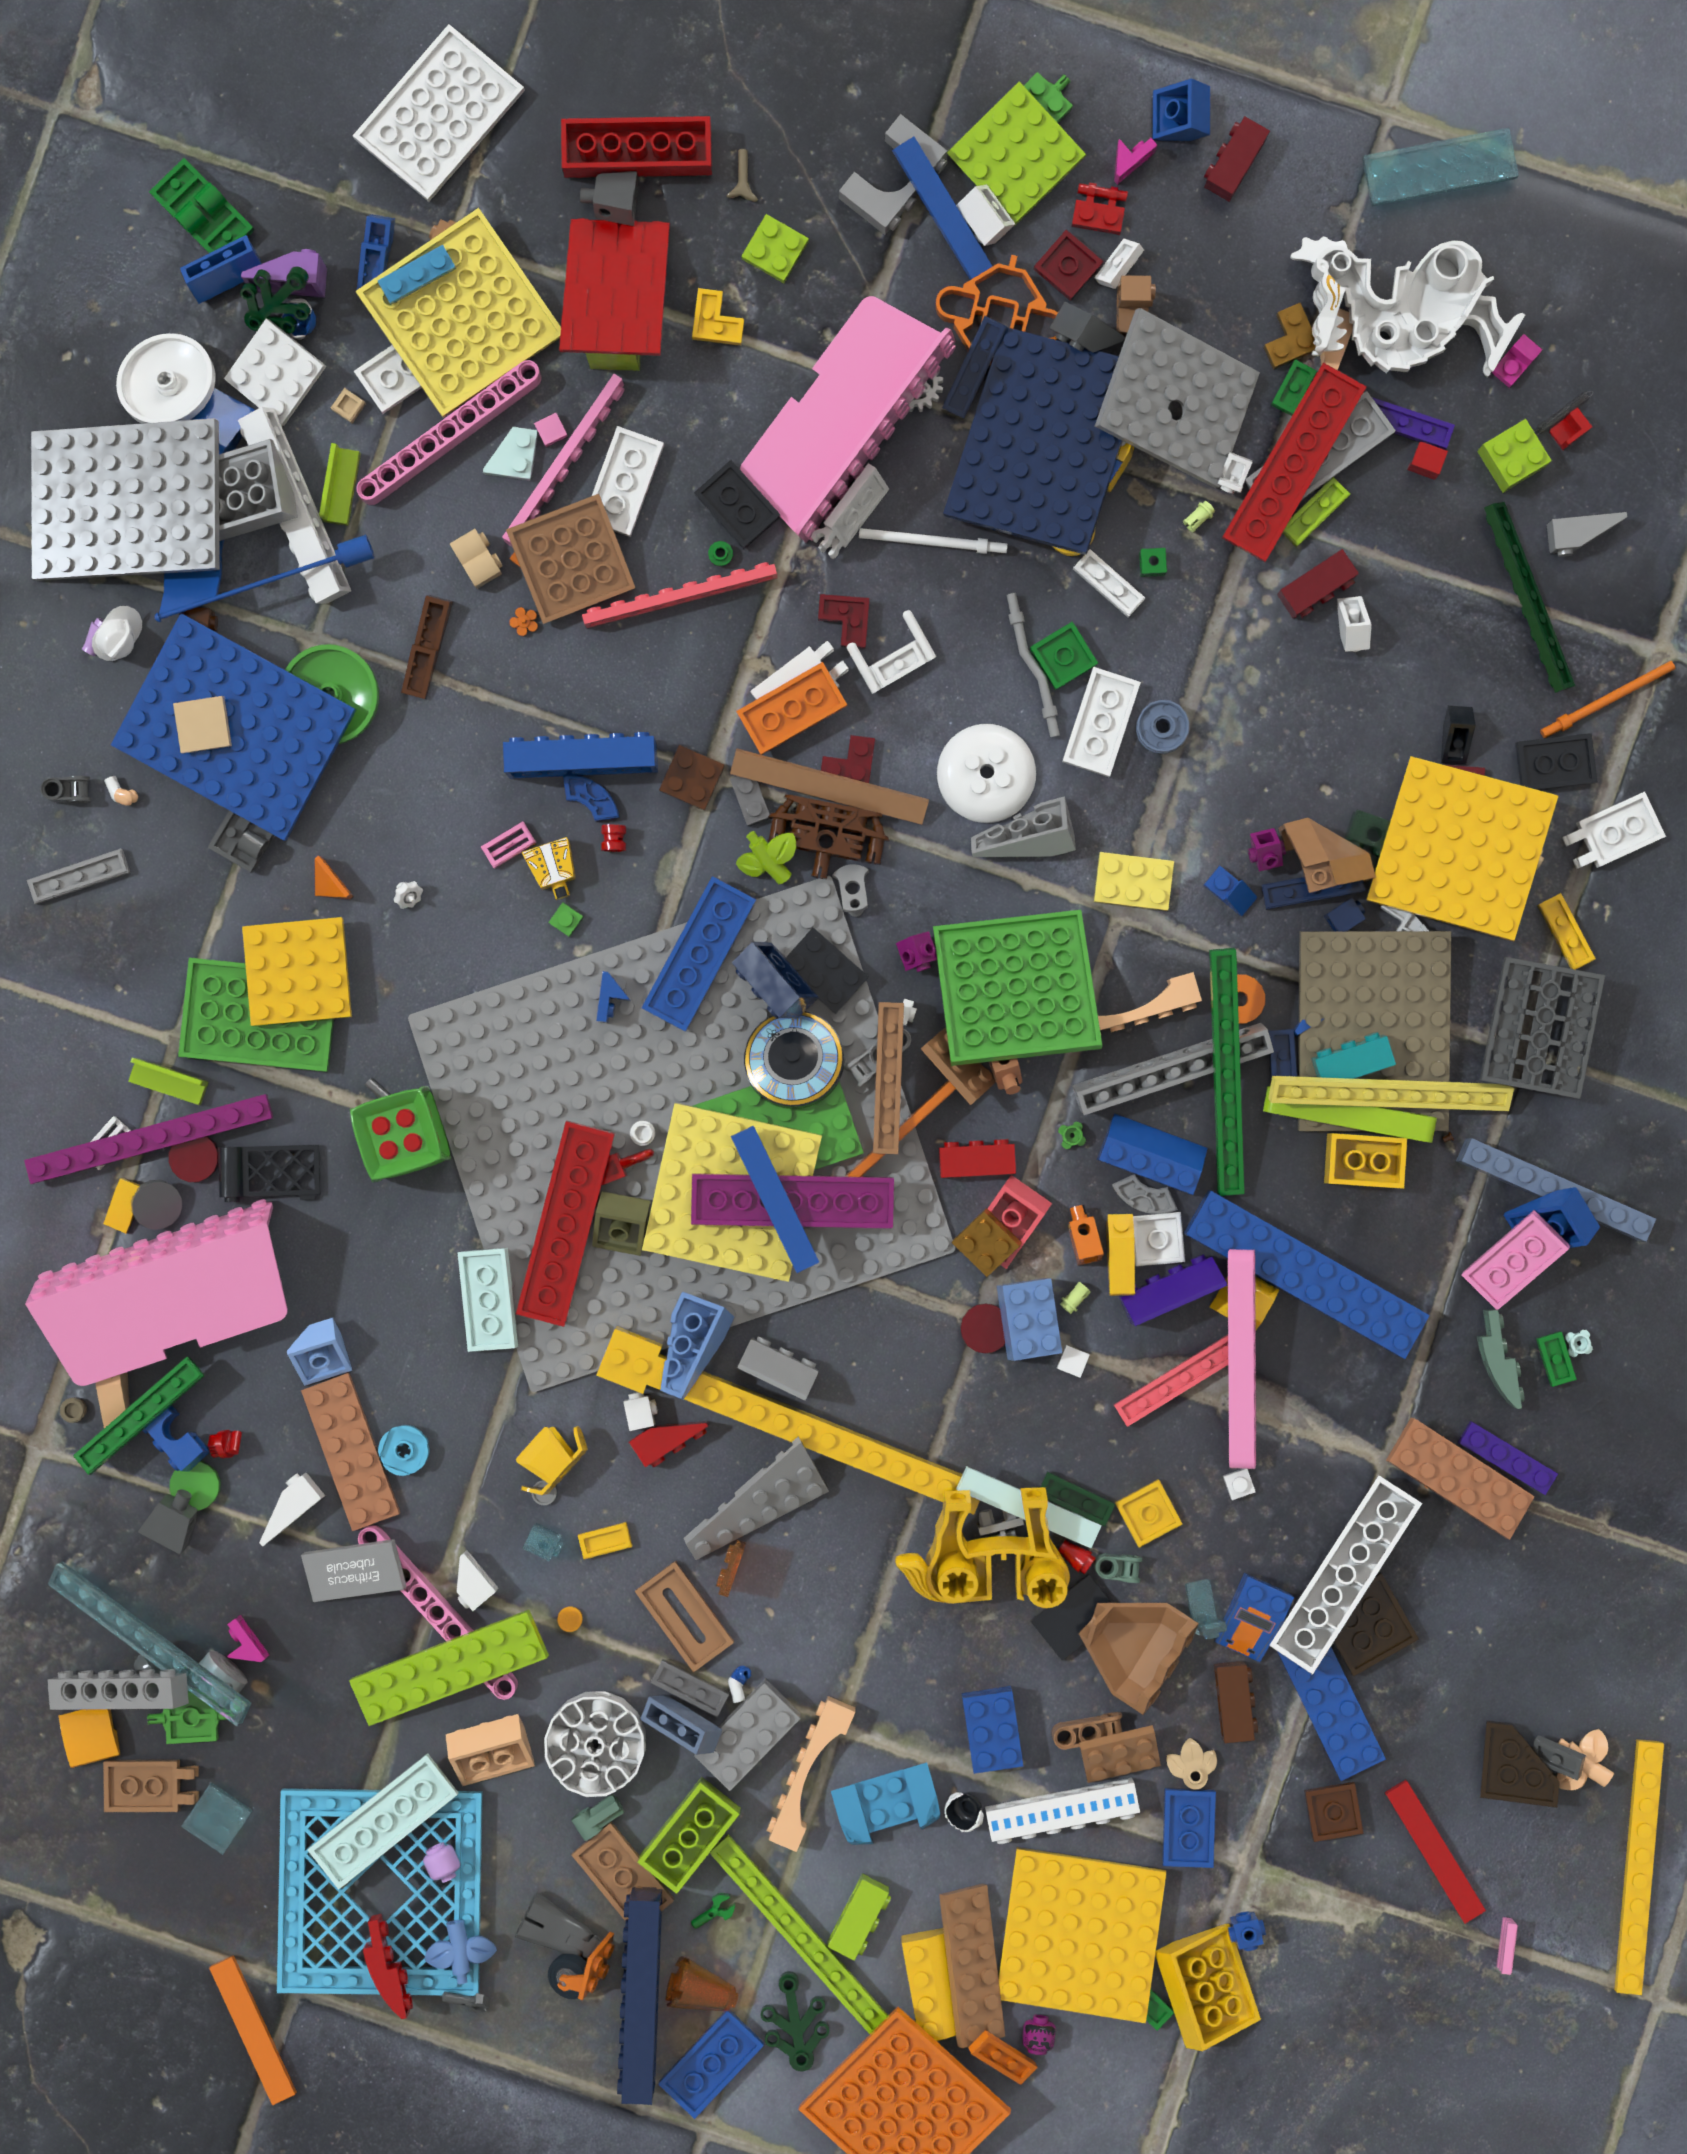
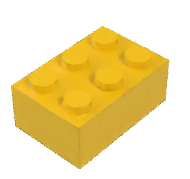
[1324,1133,1407,1189]

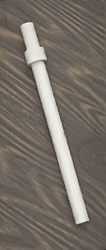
[859,528,1008,554]

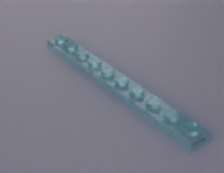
[48,1561,252,1726]

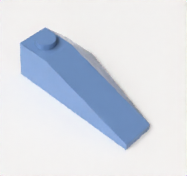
[660,1292,734,1400]

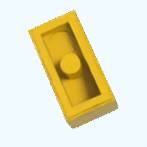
[103,1178,140,1234]

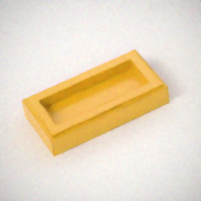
[578,1522,633,1559]

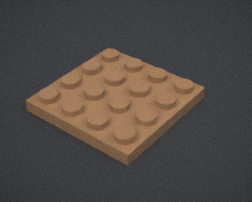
[506,494,635,624]

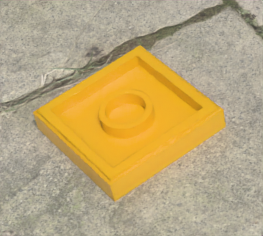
[1114,1479,1182,1547]

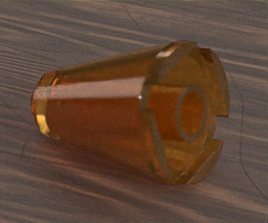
[665,1956,738,2012]

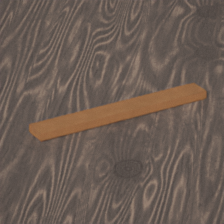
[730,748,929,825]

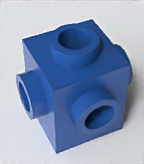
[1228,1911,1266,1951]

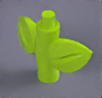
[736,831,796,884]

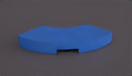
[563,775,620,822]

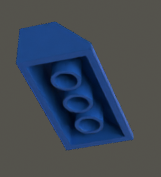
[1097,1113,1208,1195]

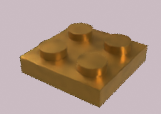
[951,1208,1022,1277]

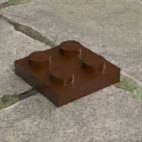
[659,745,725,811]
[1304,1782,1364,1842]

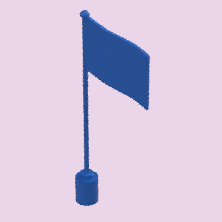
[154,534,375,622]

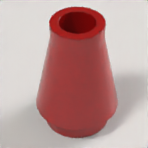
[1058,1540,1096,1574]

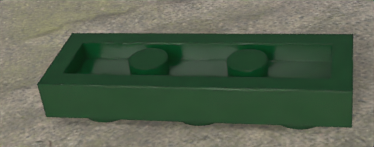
[1040,1471,1116,1527]

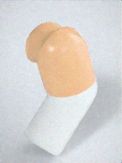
[104,776,138,806]

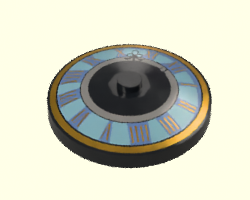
[744,1011,844,1109]

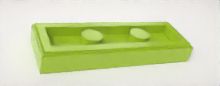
[1283,477,1351,548]

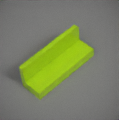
[319,443,361,526]
[128,1057,209,1105]

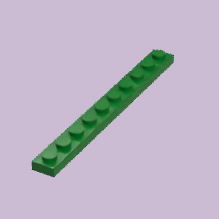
[1209,948,1244,1196]

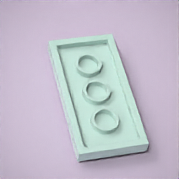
[458,1248,518,1352]

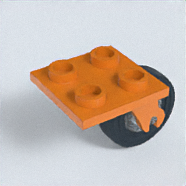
[548,1932,615,2001]

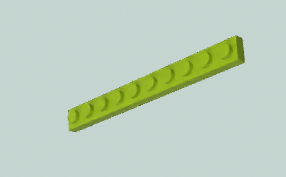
[710,1834,889,2034]

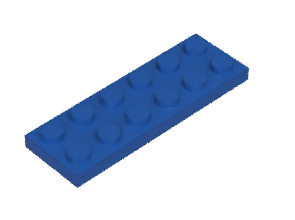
[642,876,756,1032]
[1277,1647,1386,1781]

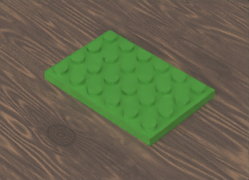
[178,958,334,1072]
[693,1081,864,1170]

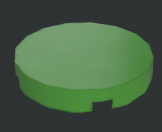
[169,1461,221,1511]

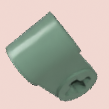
[1093,1553,1143,1583]

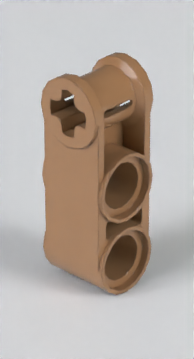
[1051,1712,1122,1750]

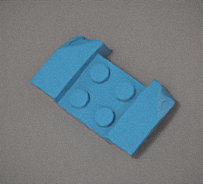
[831,1762,940,1845]

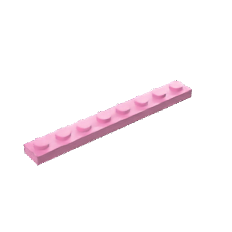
[502,374,624,547]

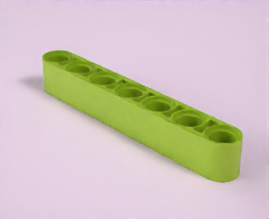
[1263,1086,1437,1143]

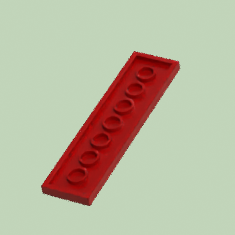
[1222,362,1366,562]
[516,1120,615,1327]

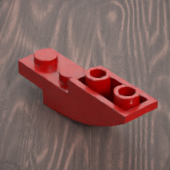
[363,1914,413,2019]

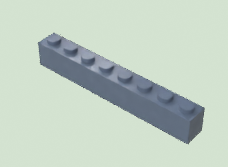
[1456,1138,1656,1242]

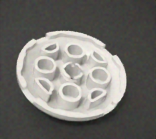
[937,724,1036,823]

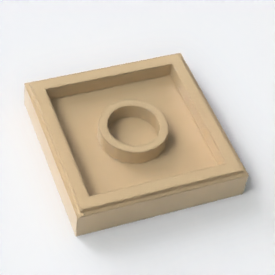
[173,696,232,754]

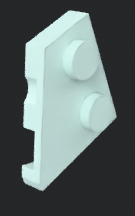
[483,427,538,481]

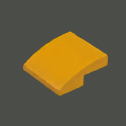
[59,1709,120,1768]

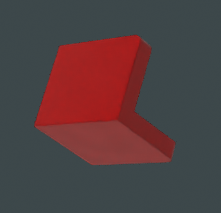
[1549,407,1592,450]
[1407,442,1448,480]

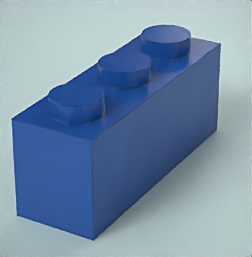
[180,235,262,304]

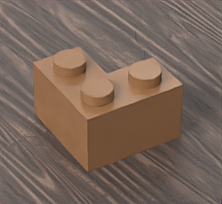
[1116,276,1156,339]

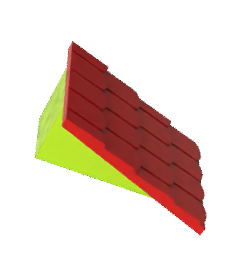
[559,218,670,371]

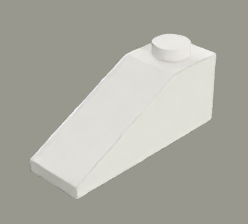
[259,1473,325,1546]

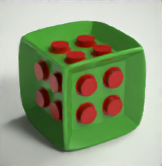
[350,1086,451,1183]

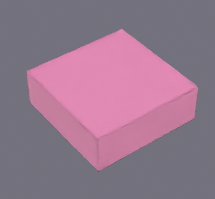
[534,413,568,447]

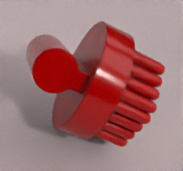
[208,1430,242,1459]

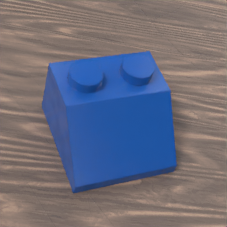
[1153,78,1210,141]

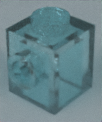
[522,1523,564,1561]

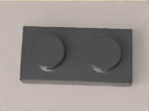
[1533,1735,1586,1781]

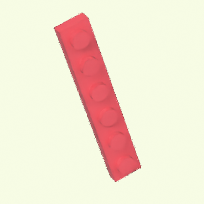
[1114,1334,1228,1427]

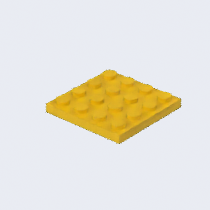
[242,917,352,1026]

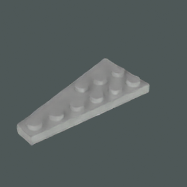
[684,1436,829,1560]

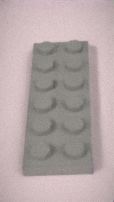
[1244,391,1396,500]

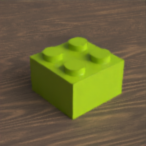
[1477,419,1552,493]

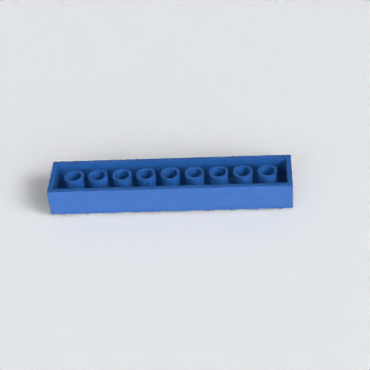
[1183,1191,1430,1359]

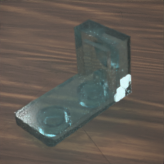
[1185,1579,1227,1639]

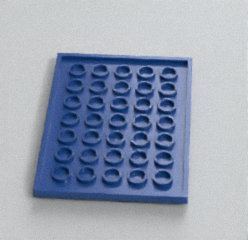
[111,613,357,841]

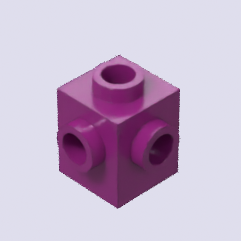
[1248,828,1286,872]
[896,931,937,973]

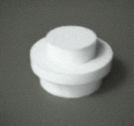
[630,1121,655,1146]

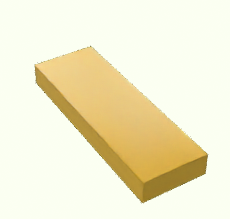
[1537,893,1596,970]

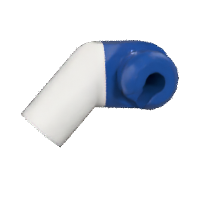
[728,1666,751,1703]

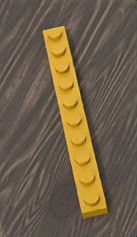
[1614,1739,1664,1995]

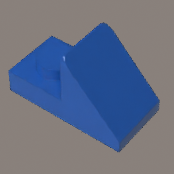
[1203,866,1257,917]
[596,971,631,1023]

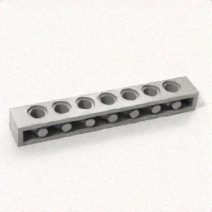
[1072,1023,1274,1115]

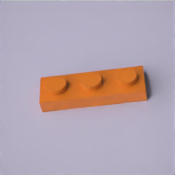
[968,2030,1038,2085]

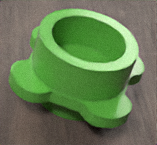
[1058,1122,1086,1149]

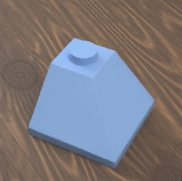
[287,1318,352,1386]

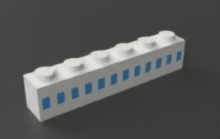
[985,1778,1140,1844]

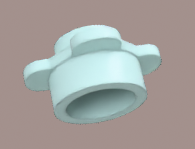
[1565,1330,1593,1357]

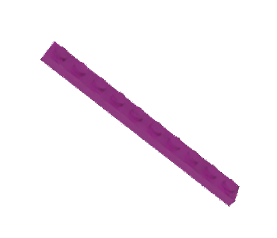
[24,1094,273,1184]

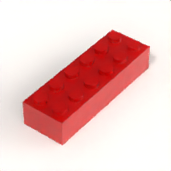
[561,116,712,178]

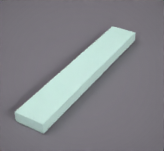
[956,1466,1101,1548]

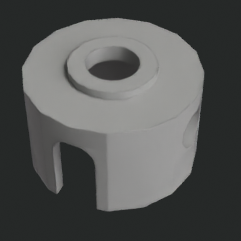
[189,1650,248,1707]

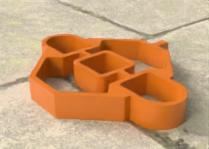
[935,255,1060,366]

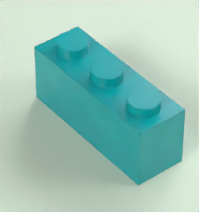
[1311,1032,1396,1079]

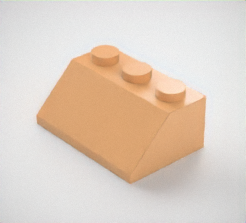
[446,1714,535,1786]

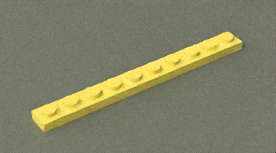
[1268,1076,1514,1111]

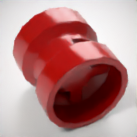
[601,824,626,852]

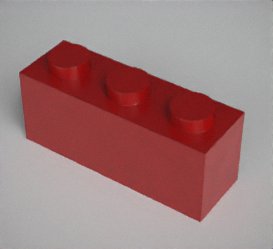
[939,1139,1016,1178]

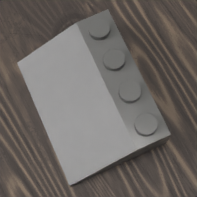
[219,439,298,541]

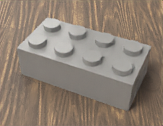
[694,1678,801,1791]

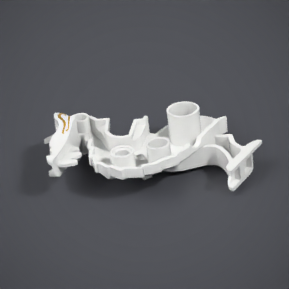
[1290,237,1525,377]

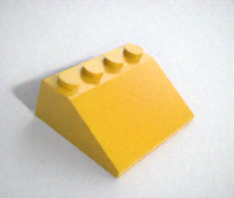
[1155,1923,1261,2051]
[901,1928,956,2041]

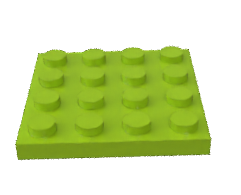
[947,81,1087,227]

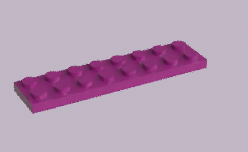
[691,1173,894,1228]

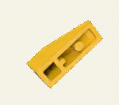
[1106,1214,1135,1296]

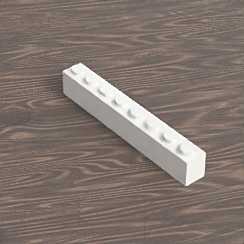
[238,407,351,604]

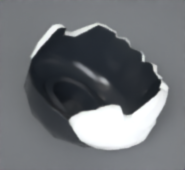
[944,1792,984,1832]

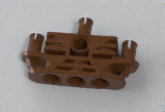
[767,795,889,879]

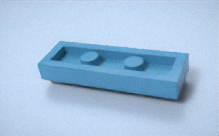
[378,245,456,305]

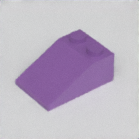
[241,249,327,298]

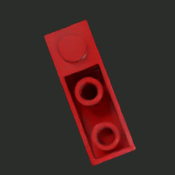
[629,1421,709,1468]

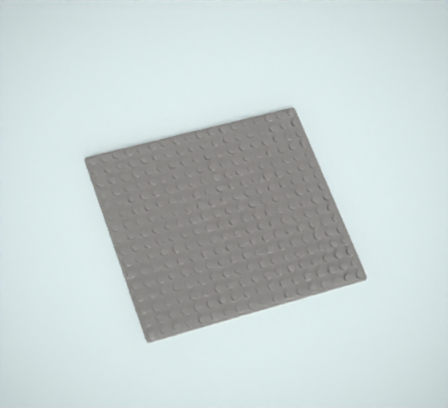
[408,876,955,1392]

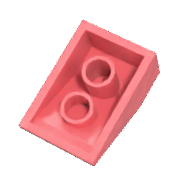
[988,1175,1052,1269]

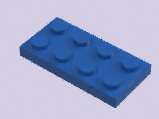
[658,2008,764,2119]

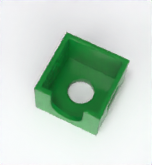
[1139,548,1167,577]

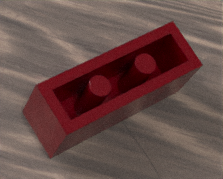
[1204,116,1270,202]
[1277,549,1359,619]

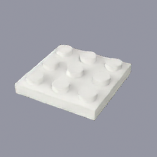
[224,319,326,426]

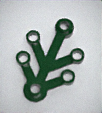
[240,266,311,334]
[760,1971,829,2072]

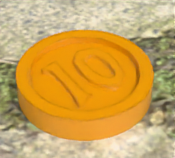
[557,1606,583,1632]

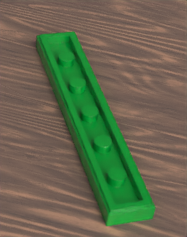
[73,1357,205,1475]

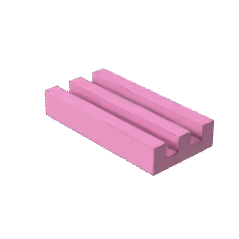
[481,821,536,869]
[1496,1917,1518,1975]

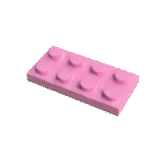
[1462,1210,1570,1310]

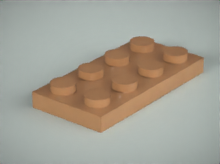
[572,1821,674,1921]

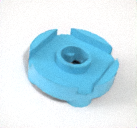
[378,1425,430,1476]

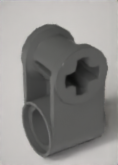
[40,776,91,803]

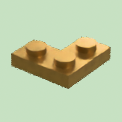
[1264,303,1316,369]

